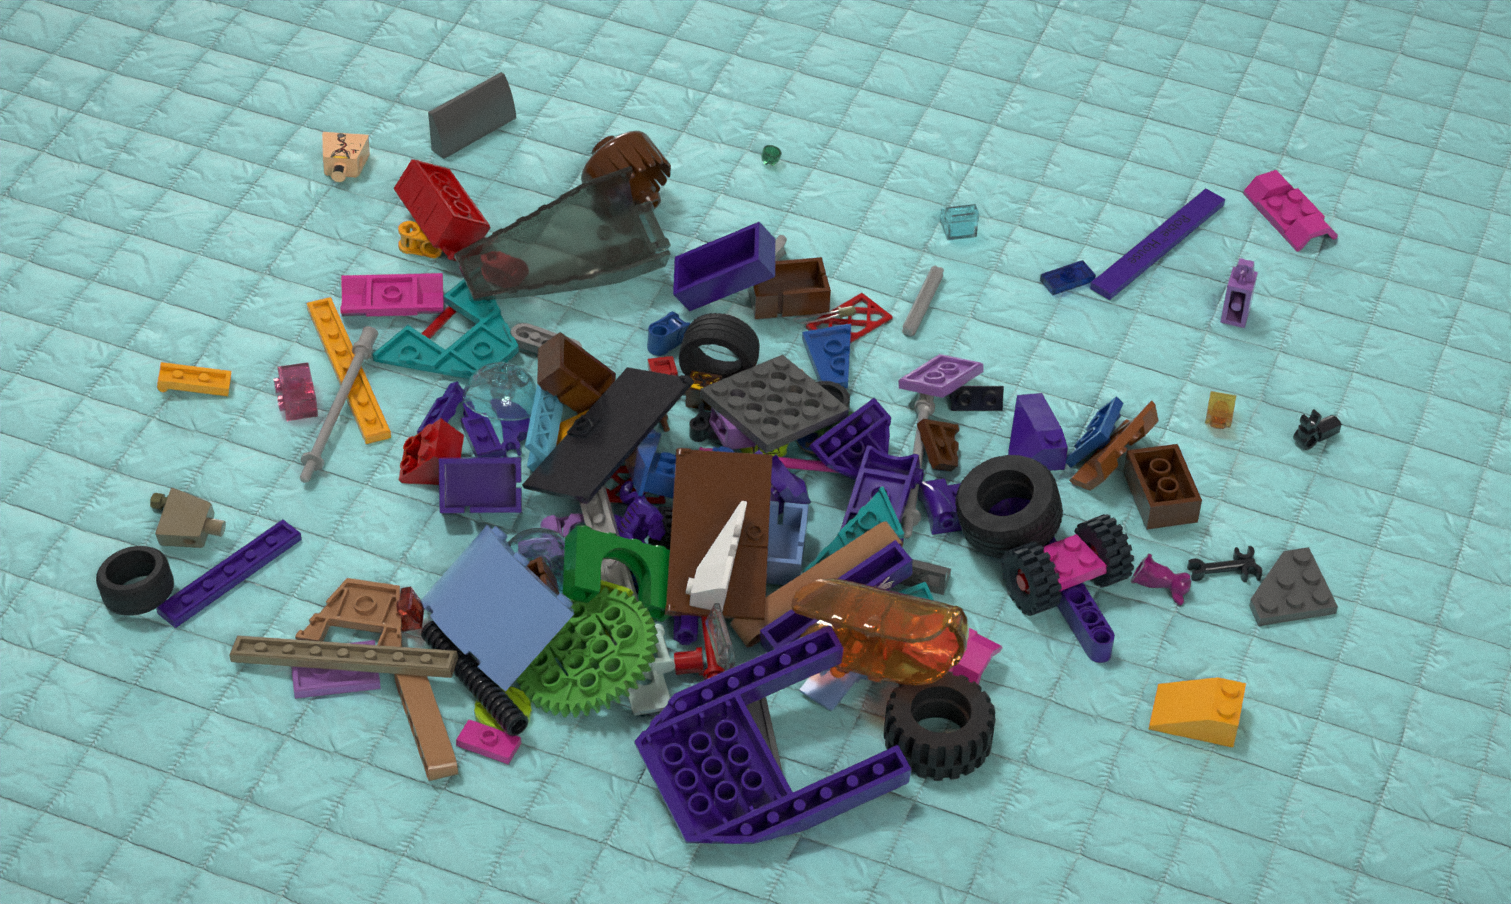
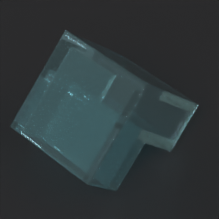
[940,204,979,240]

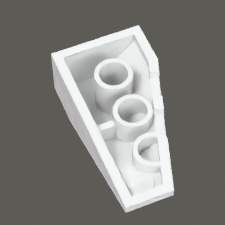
[686,501,747,612]

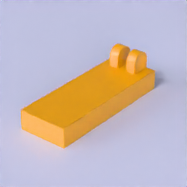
[157,362,232,396]

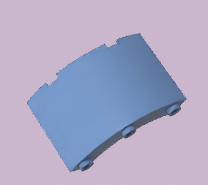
[421,525,574,691]

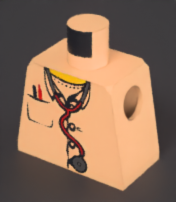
[322,132,370,182]

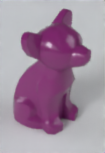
[1130,553,1192,605]

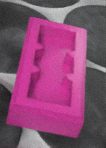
[456,719,521,765]

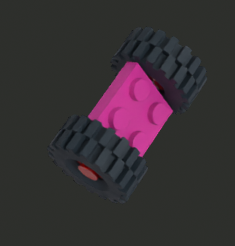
[1001,514,1134,616]

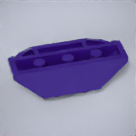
[809,398,891,480]

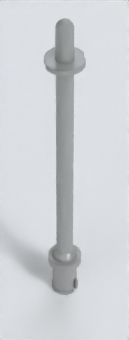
[300,326,378,483]
[900,393,935,539]

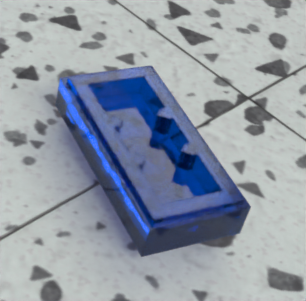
[1040,260,1096,295]

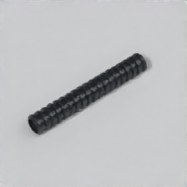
[421,621,529,736]

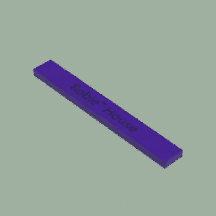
[1090,188,1225,300]

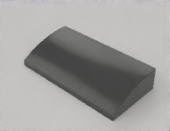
[428,72,516,159]

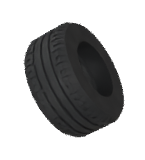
[955,455,1063,559]

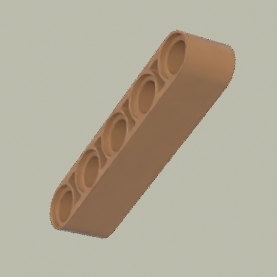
[394,674,458,781]

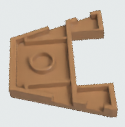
[295,578,402,647]

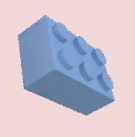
[766,501,809,585]

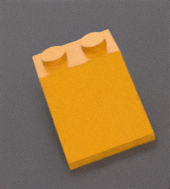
[1149,677,1246,748]

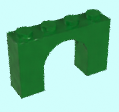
[562,525,670,622]

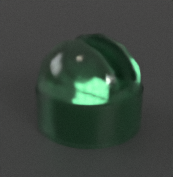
[761,145,782,166]

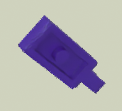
[417,381,466,434]
[460,401,503,457]

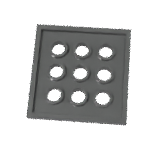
[700,354,849,453]

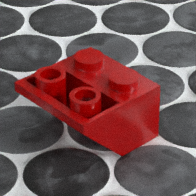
[399,418,464,485]

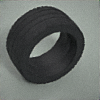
[679,313,760,380]

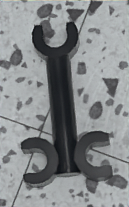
[1187,546,1263,582]

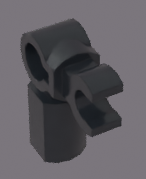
[689,403,723,446]
[1293,409,1342,450]

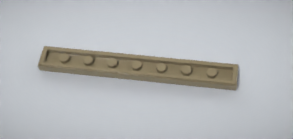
[229,636,458,678]

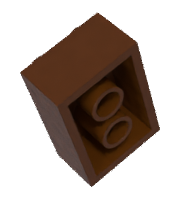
[1123,444,1202,530]

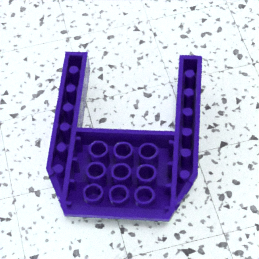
[634,625,912,844]

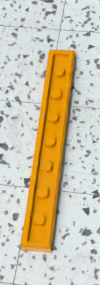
[306,297,391,444]

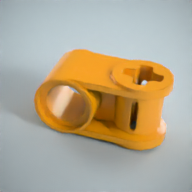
[398,221,442,258]

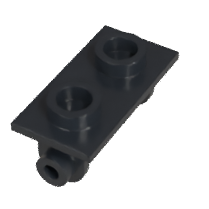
[950,386,1004,411]

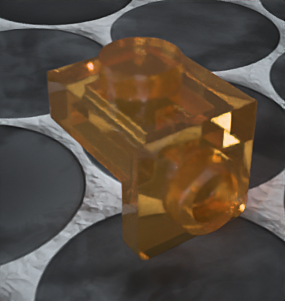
[1205,391,1236,429]

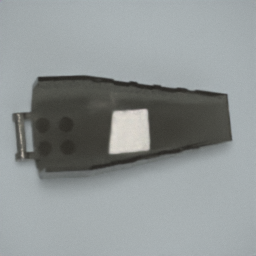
[454,166,671,301]

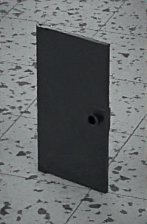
[522,367,694,504]

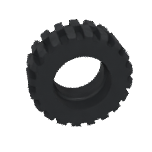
[884,670,996,781]

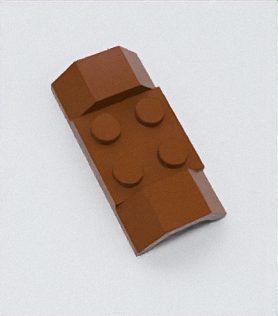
[1069,401,1159,491]

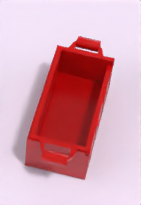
[394,159,491,264]

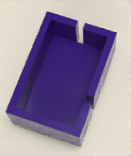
[439,457,522,513]

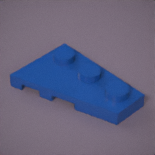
[802,324,851,389]
[1066,396,1124,468]

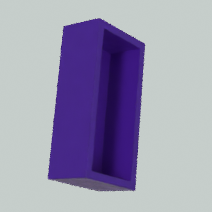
[673,222,776,311]

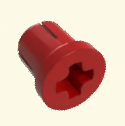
[674,647,705,676]

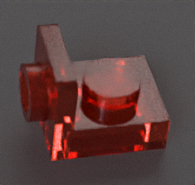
[396,586,425,632]

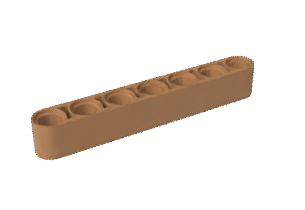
[730,521,903,648]

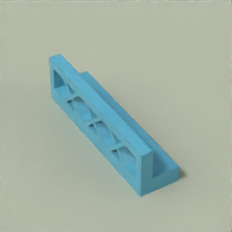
[525,384,564,472]

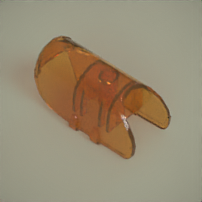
[792,578,969,686]

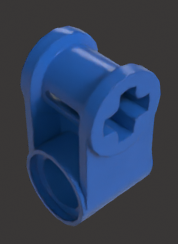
[647,311,691,356]

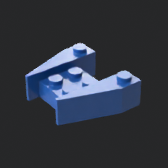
[625,429,734,499]

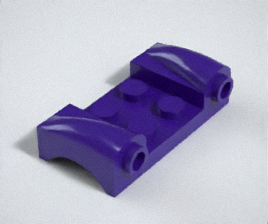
[840,445,924,547]
[918,478,1030,535]

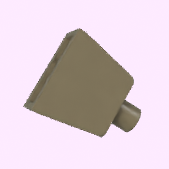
[155,488,226,548]

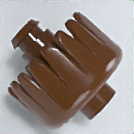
[581,130,671,217]

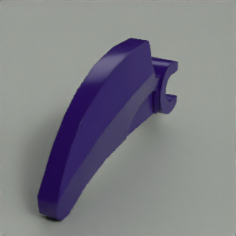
[490,397,530,457]

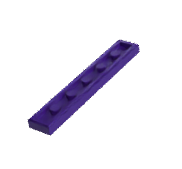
[156,519,302,628]

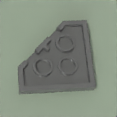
[1249,547,1338,626]

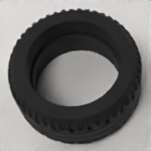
[96,546,174,616]

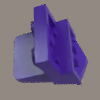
[754,449,811,515]

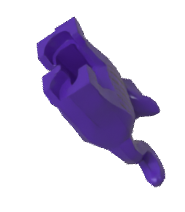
[613,481,666,544]

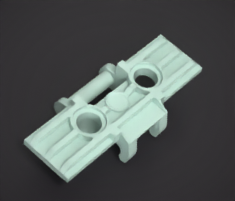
[611,624,675,716]

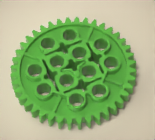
[516,587,659,718]

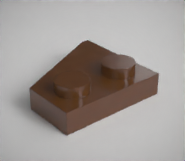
[917,419,959,472]

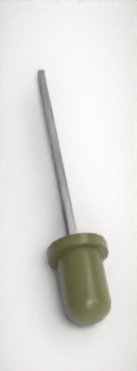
[793,306,856,324]

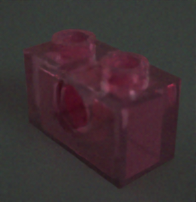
[273,362,318,421]

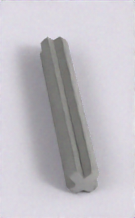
[902,265,944,337]

